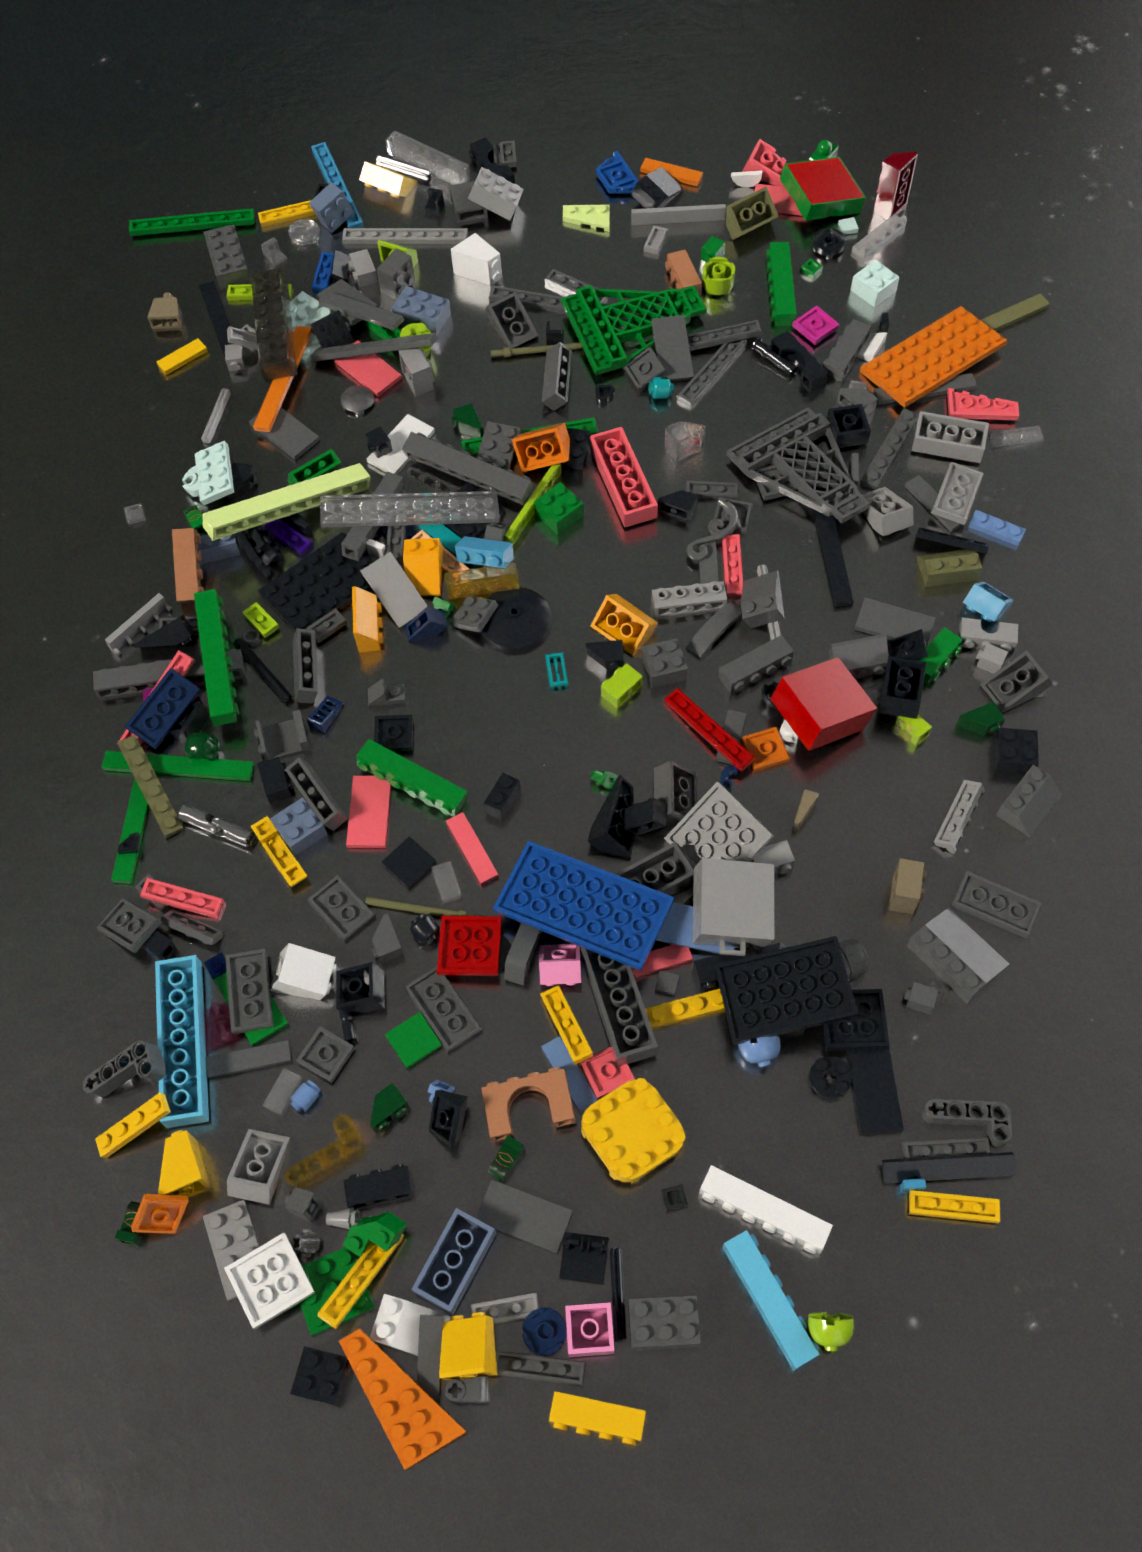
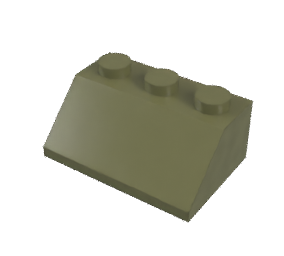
[726,186,779,240]
[917,549,982,587]

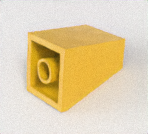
[158,1130,212,1198]
[439,1312,497,1380]

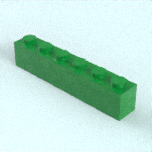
[766,242,796,326]
[356,739,467,817]

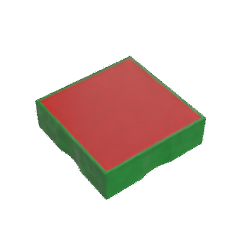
[780,157,866,221]

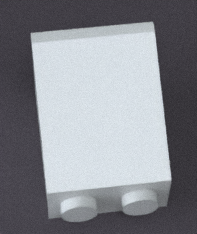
[451,233,502,285]
[270,943,336,1000]

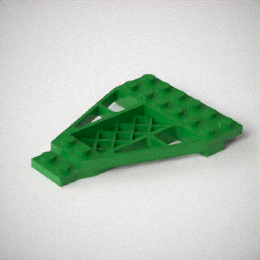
[561,285,706,375]

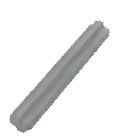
[201,388,231,444]

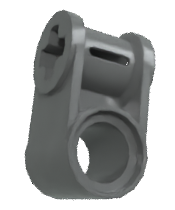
[444,1376,489,1403]

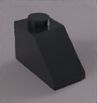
[226,462,257,501]
[657,490,698,522]
[585,640,625,670]

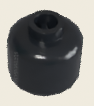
[410,913,440,944]

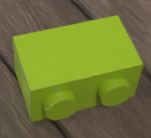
[601,663,643,709]

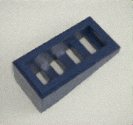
[307,696,344,734]

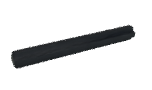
[233,638,293,703]

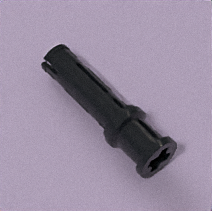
[751,337,797,376]

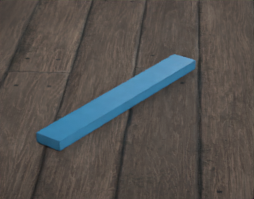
[311,142,364,228]

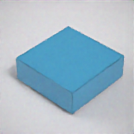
[900,1179,926,1193]

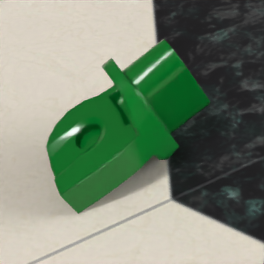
[590,770,618,789]

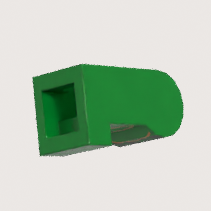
[183,504,208,536]

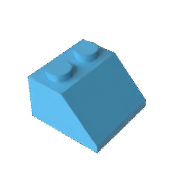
[963,581,1014,622]

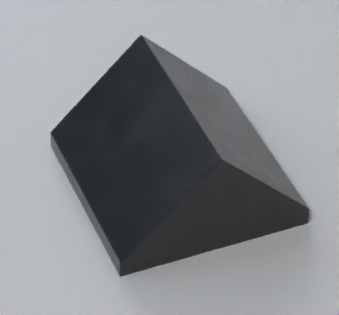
[167,701,209,744]
[428,1090,468,1147]

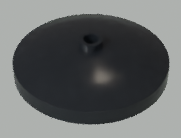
[481,587,551,652]

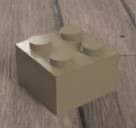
[889,858,927,915]

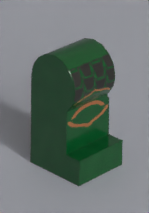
[488,1135,525,1181]
[114,1201,144,1247]

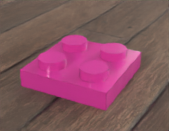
[792,306,840,345]

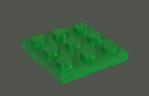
[300,1247,375,1337]

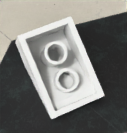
[370,1294,451,1357]

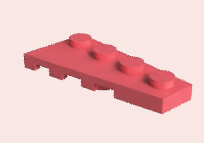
[947,388,1019,420]

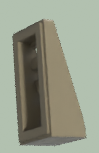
[792,789,819,832]

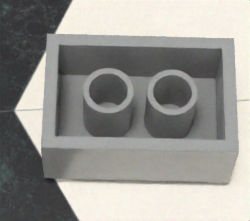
[468,167,524,221]

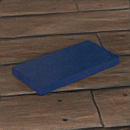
[124,668,202,750]

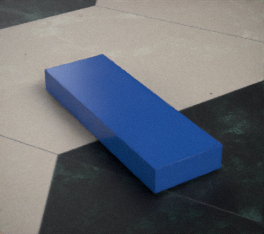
[311,252,333,292]

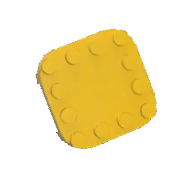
[581,1078,686,1184]

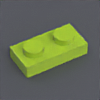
[242,602,279,638]

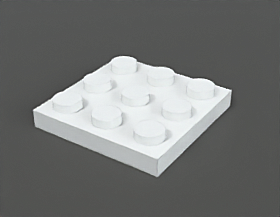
[224,1233,315,1330]

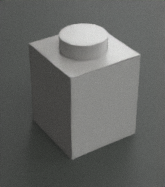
[225,344,245,371]
[976,643,1008,674]

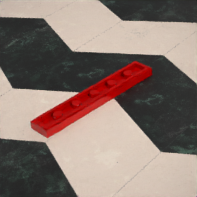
[664,688,755,772]

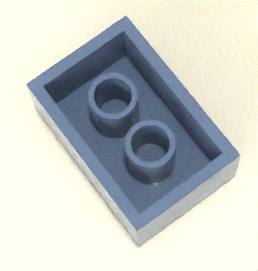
[391,286,451,335]

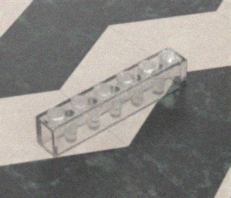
[385,130,470,185]

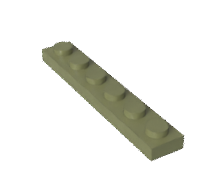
[117,735,184,838]

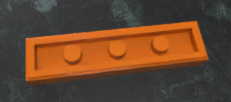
[640,158,703,187]

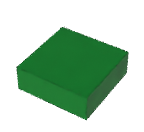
[800,258,823,279]

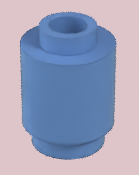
[290,1080,321,1112]

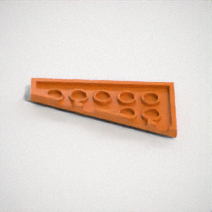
[339,1328,467,1470]

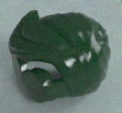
[185,732,220,761]

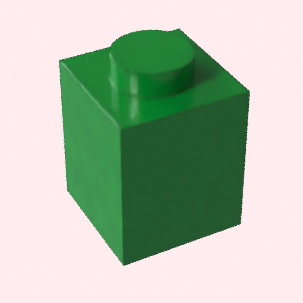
[701,236,725,262]

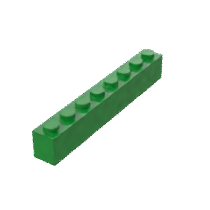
[194,589,239,726]

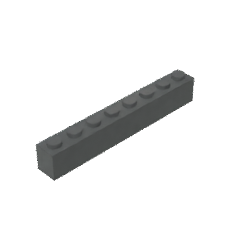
[402,432,534,505]
[93,649,246,699]

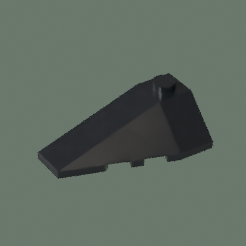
[588,775,634,858]

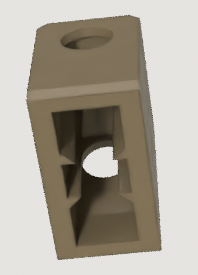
[148,293,182,329]

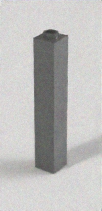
[341,471,404,561]

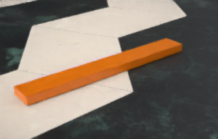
[253,326,312,432]

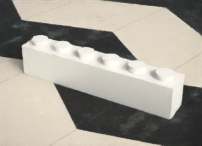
[699,1165,833,1254]

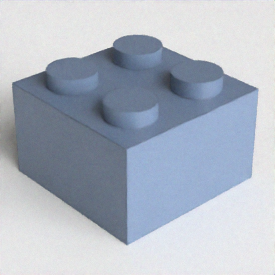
[309,182,355,233]
[270,797,327,856]

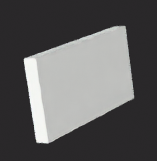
[367,414,435,474]

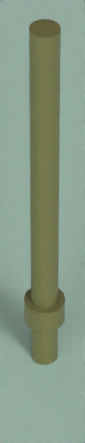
[490,342,583,358]
[365,897,483,917]

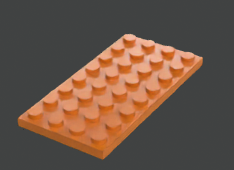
[860,306,1007,408]

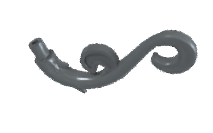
[687,498,742,561]

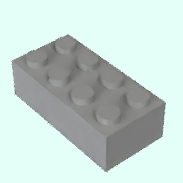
[911,411,989,463]

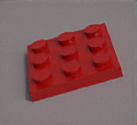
[437,916,502,976]

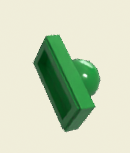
[809,140,839,160]

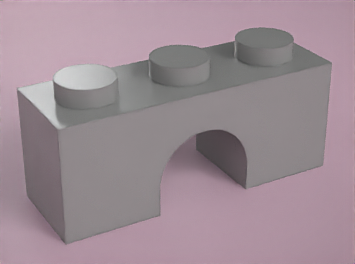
[958,618,1018,653]

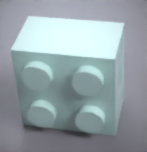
[851,260,899,308]

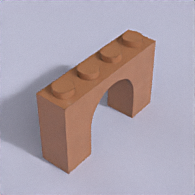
[481,1067,577,1142]

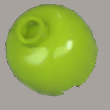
[808,1312,854,1351]

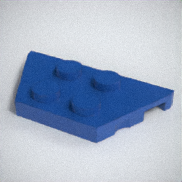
[596,150,638,193]

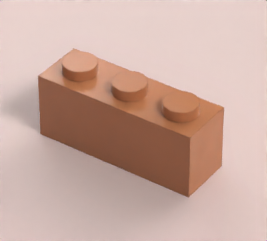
[665,249,702,295]

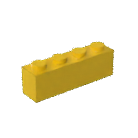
[549,1391,646,1446]

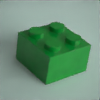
[534,482,584,535]

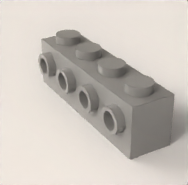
[651,581,727,618]

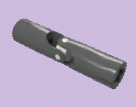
[178,804,255,848]

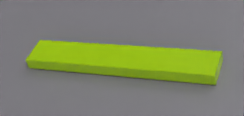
[504,463,561,546]

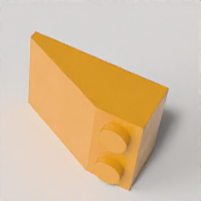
[403,538,444,597]

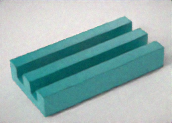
[545,652,569,689]

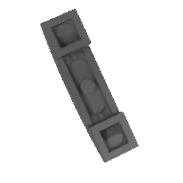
[686,601,742,659]

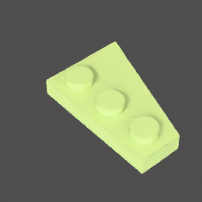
[563,205,610,232]

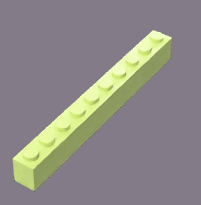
[203,463,371,541]

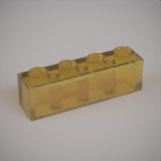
[445,563,520,599]

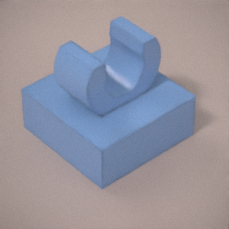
[427,1080,455,1103]

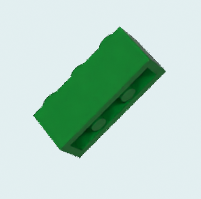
[287,448,341,485]
[916,627,963,685]

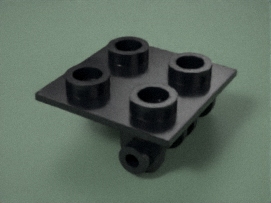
[310,310,353,348]
[559,1232,609,1283]

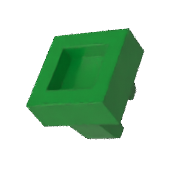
[432,597,456,618]

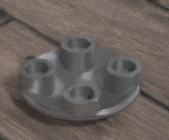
[341,385,375,415]

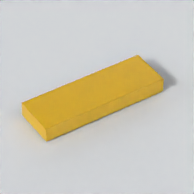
[157,338,208,375]

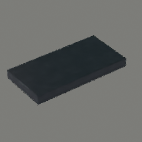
[847,1048,904,1135]

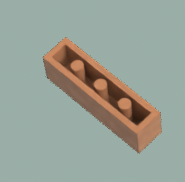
[172,528,204,603]

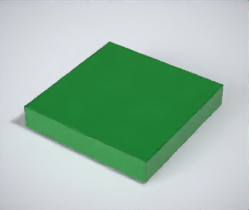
[385,1012,442,1069]

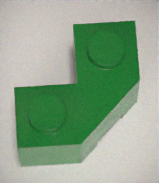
[342,1212,407,1257]

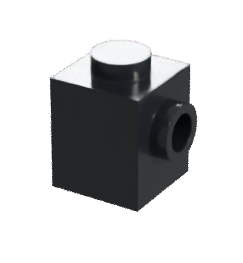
[366,426,393,458]

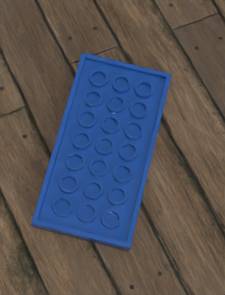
[493,841,675,971]

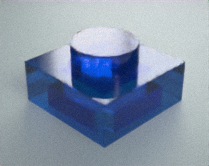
[204,952,226,981]

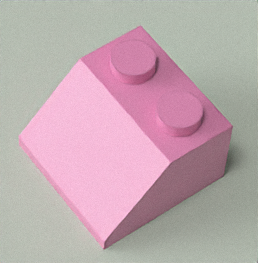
[539,944,581,986]

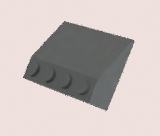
[907,907,1009,1004]

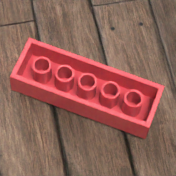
[589,427,658,528]

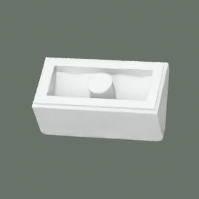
[857,332,887,362]

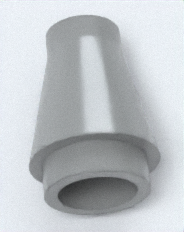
[326,1207,360,1229]

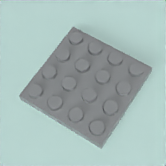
[664,781,774,868]

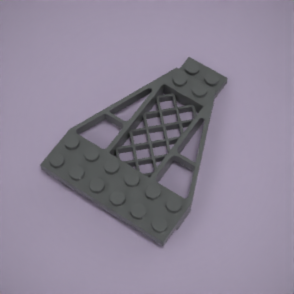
[727,407,870,524]

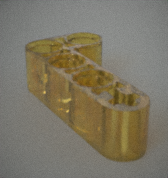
[284,1114,365,1189]

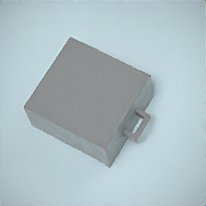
[692,858,774,956]

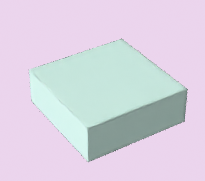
[838,217,859,235]

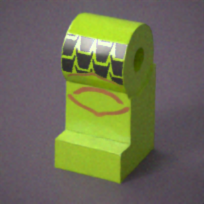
[896,715,932,746]

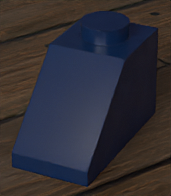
[405,606,448,642]

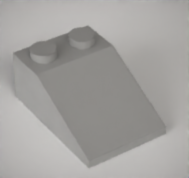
[862,487,914,536]
[227,1129,290,1205]

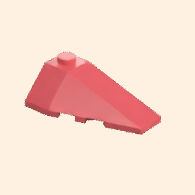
[742,139,787,187]

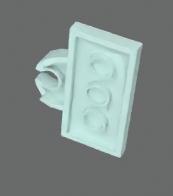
[182,441,234,506]

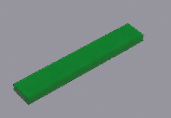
[111,778,149,884]

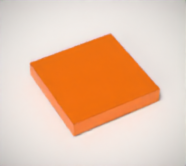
[741,727,790,772]
[131,1194,189,1234]

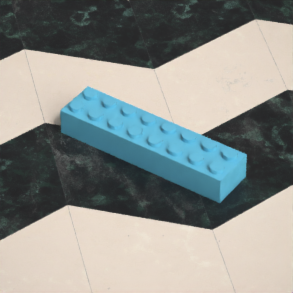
[155,955,209,1128]

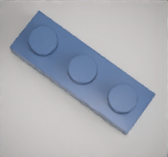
[968,510,1026,546]

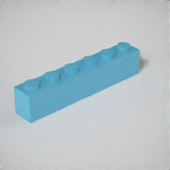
[723,1230,820,1371]

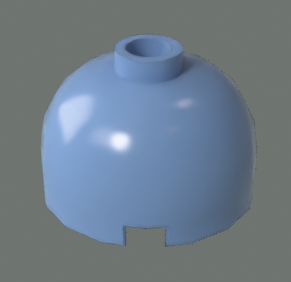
[738,1035,780,1067]

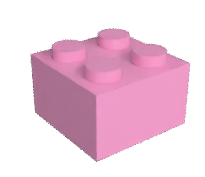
[565,1302,614,1357]

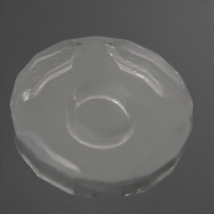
[289,219,320,246]

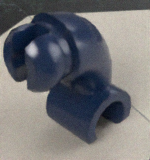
[721,765,738,791]

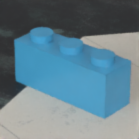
[455,536,514,569]

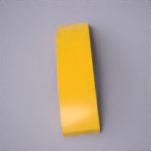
[251,816,308,887]

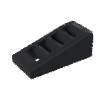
[280,513,313,537]

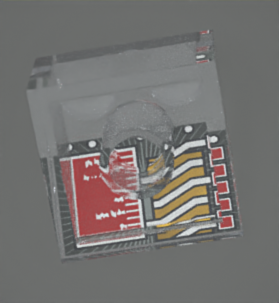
[664,421,706,464]

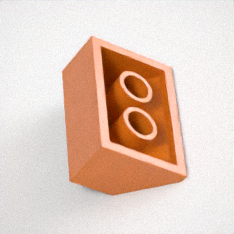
[511,422,570,473]

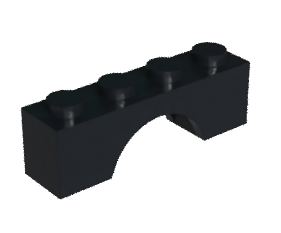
[469,137,515,184]
[771,330,828,393]

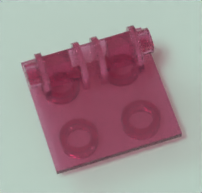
[204,1001,239,1052]

